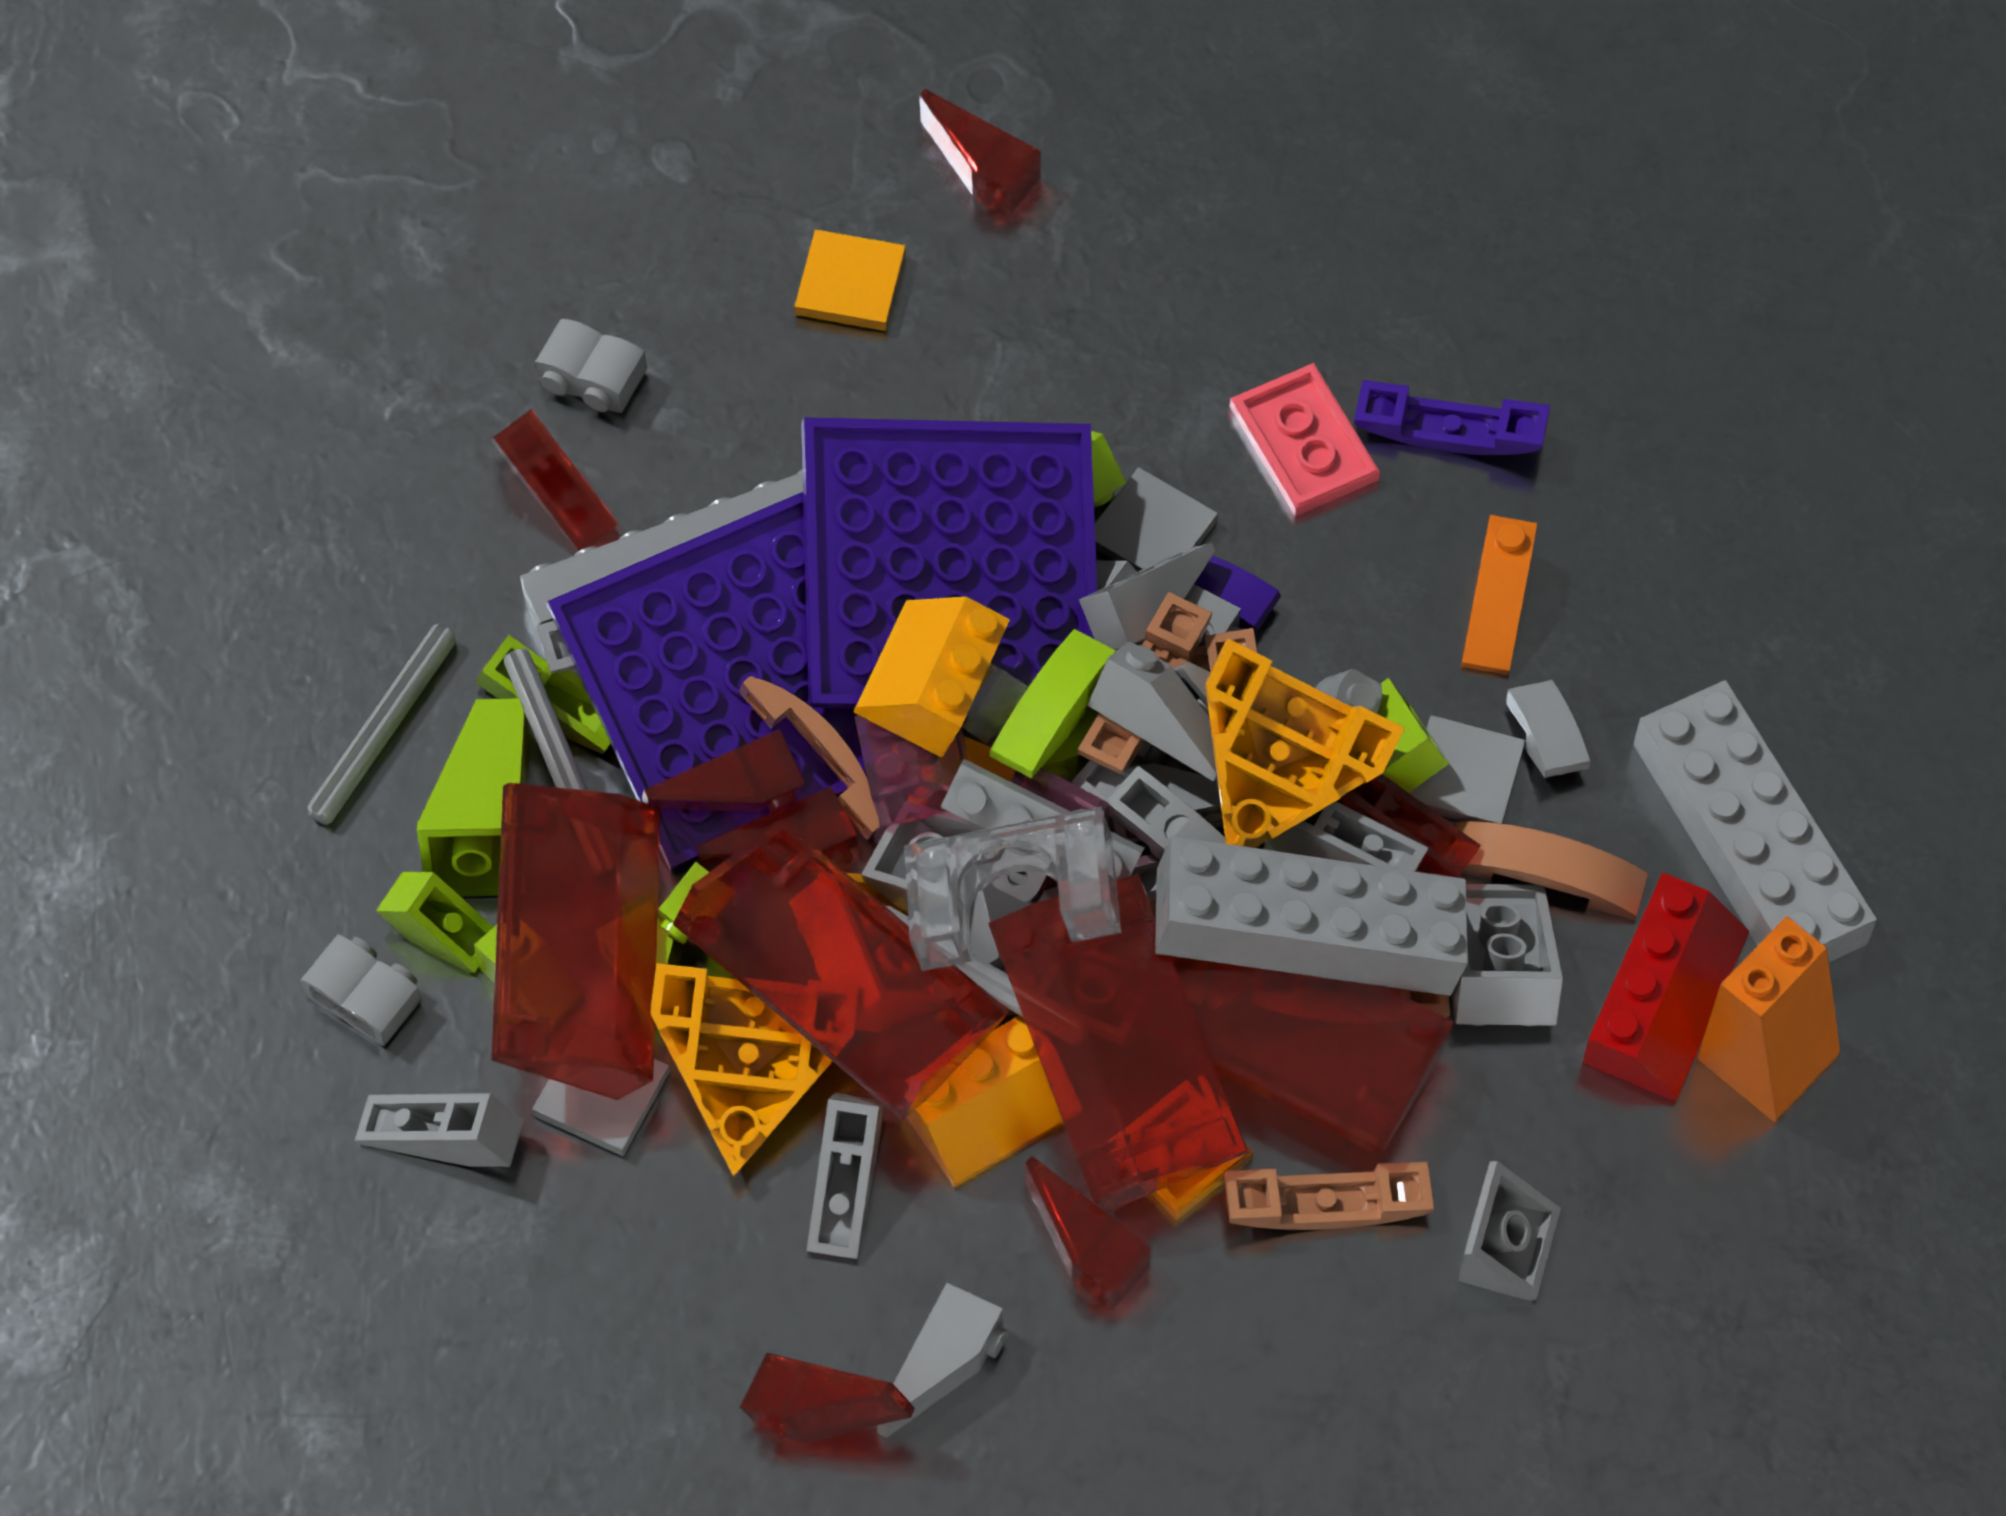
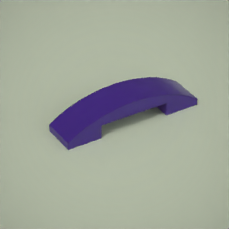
[1354,380,1550,455]

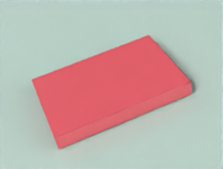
[1230,363,1380,517]

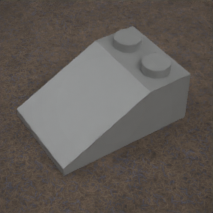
[1451,884,1563,1027]

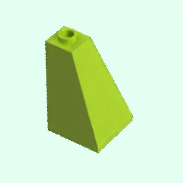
[417,698,529,897]

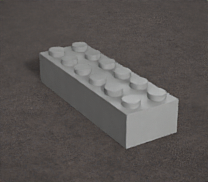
[1633,680,1877,962]
[1155,836,1468,996]

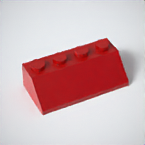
[1582,872,1749,1102]

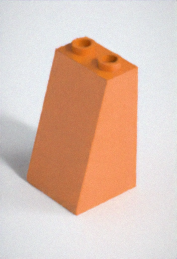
[1697,916,1840,1123]

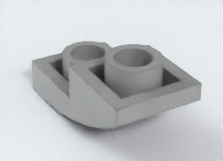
[1506,680,1590,778]

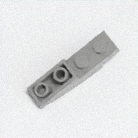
[1071,760,1226,860]

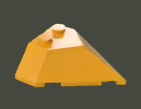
[1205,638,1405,848]
[650,963,859,1177]

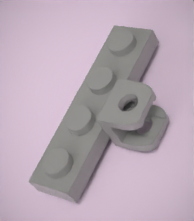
[941,759,1144,902]

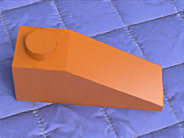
[1461,515,1538,676]

